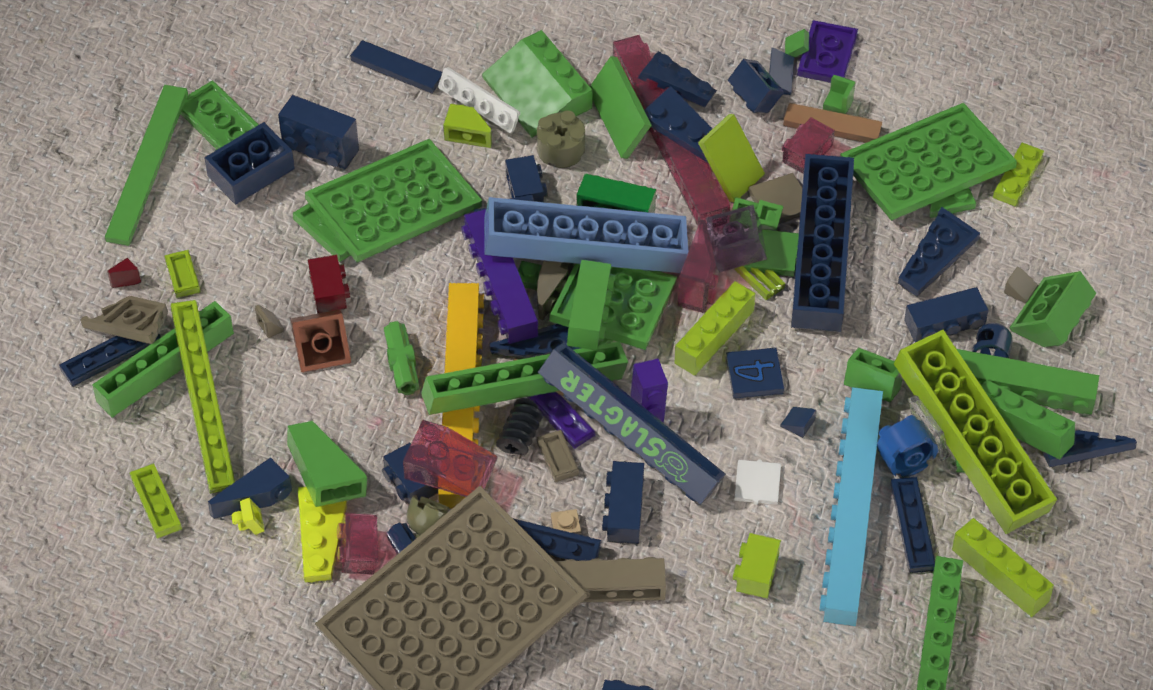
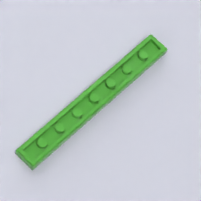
[105,84,188,246]

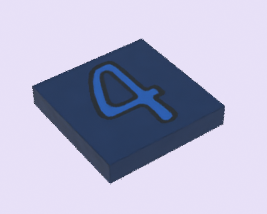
[726,348,784,399]

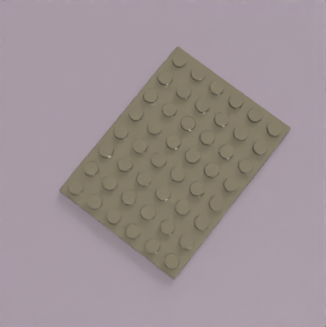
[315,486,587,690]

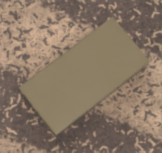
[537,430,579,483]

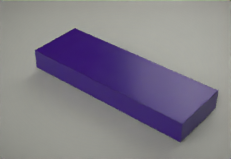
[527,392,595,449]

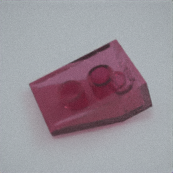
[677,219,719,313]
[403,420,498,497]

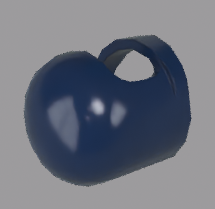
[972,323,1013,358]

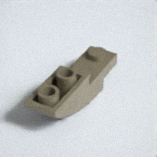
[537,260,574,320]

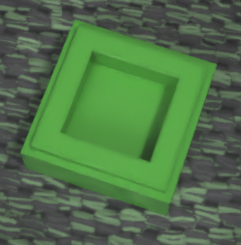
[785,29,809,58]

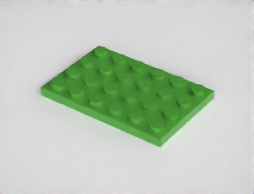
[840,102,1017,221]
[305,139,482,262]

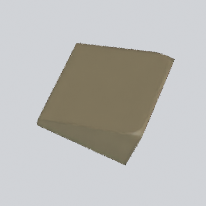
[1004,266,1038,303]
[255,304,284,338]

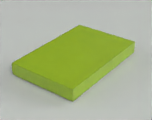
[698,114,765,202]

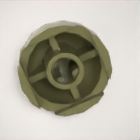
[406,495,449,538]

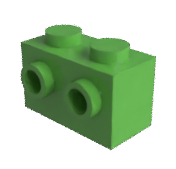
[844,347,903,402]

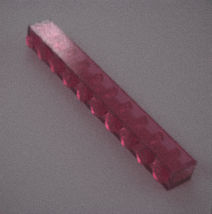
[613,35,730,230]

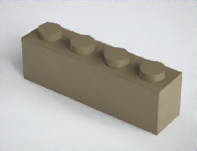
[556,557,666,603]

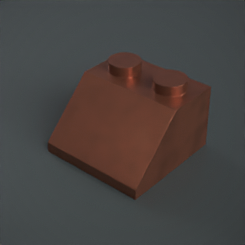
[290,309,351,372]

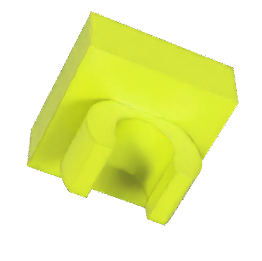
[231,498,265,535]

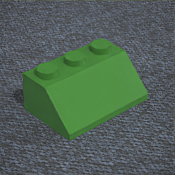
[1009,271,1096,347]

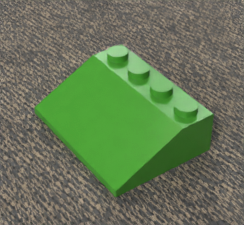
[482,30,592,138]

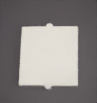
[734,459,781,505]

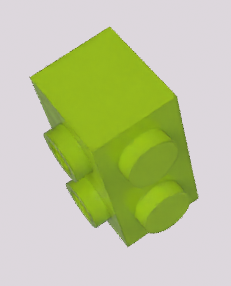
[733,533,781,599]

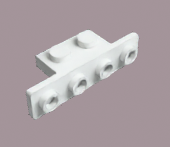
[438,67,520,133]

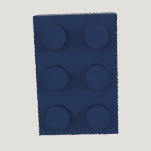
[278,95,359,170]
[204,122,295,205]

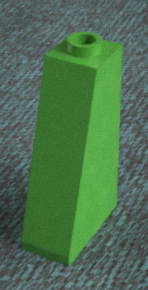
[287,421,367,507]

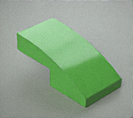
[729,197,783,230]

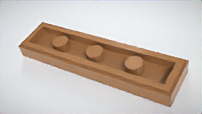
[783,103,882,143]

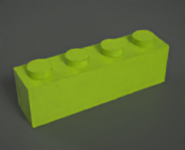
[674,281,755,376]
[952,518,1054,617]

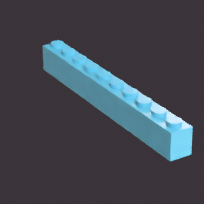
[819,387,883,626]

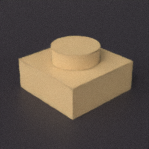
[551,509,581,535]

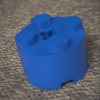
[877,415,938,477]

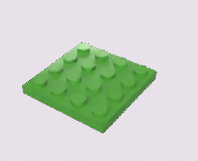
[550,263,677,350]

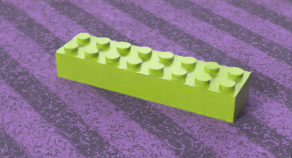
[894,330,1057,534]

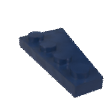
[644,86,712,164]
[898,207,980,297]

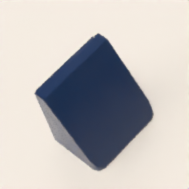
[780,407,816,438]

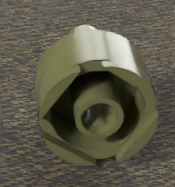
[537,110,585,168]

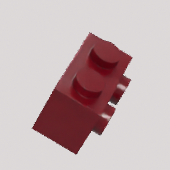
[307,255,350,314]

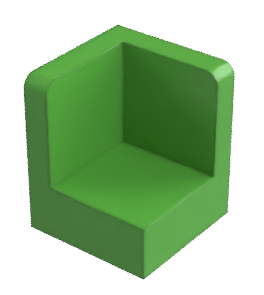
[823,75,855,114]

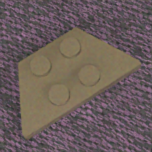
[80,296,168,344]

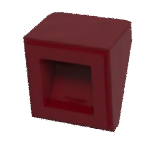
[107,258,141,288]

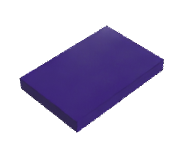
[797,20,858,83]

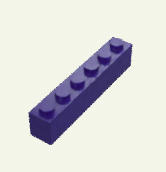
[461,209,538,344]

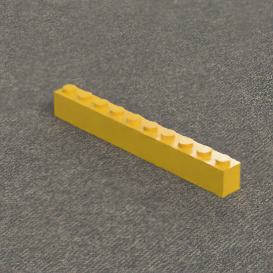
[438,283,484,509]

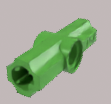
[384,321,419,395]

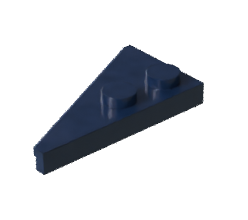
[489,324,580,358]
[1041,430,1137,467]

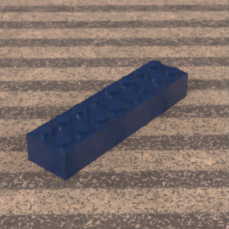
[791,154,854,332]

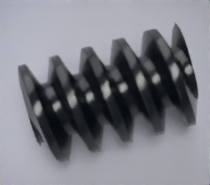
[496,398,543,455]

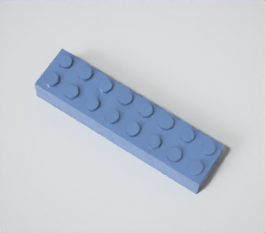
[484,197,689,273]

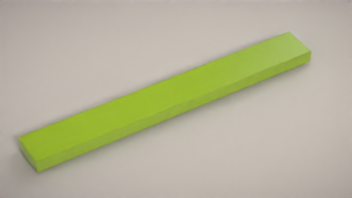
[170,300,235,494]

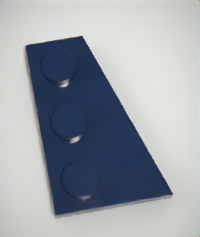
[638,51,717,107]

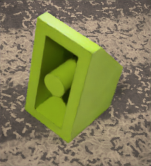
[443,104,492,148]

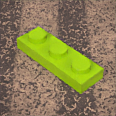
[993,142,1044,207]
[129,463,182,539]

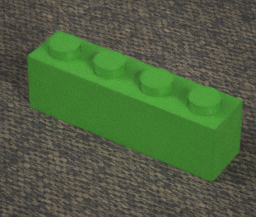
[567,260,615,350]
[981,380,1075,460]

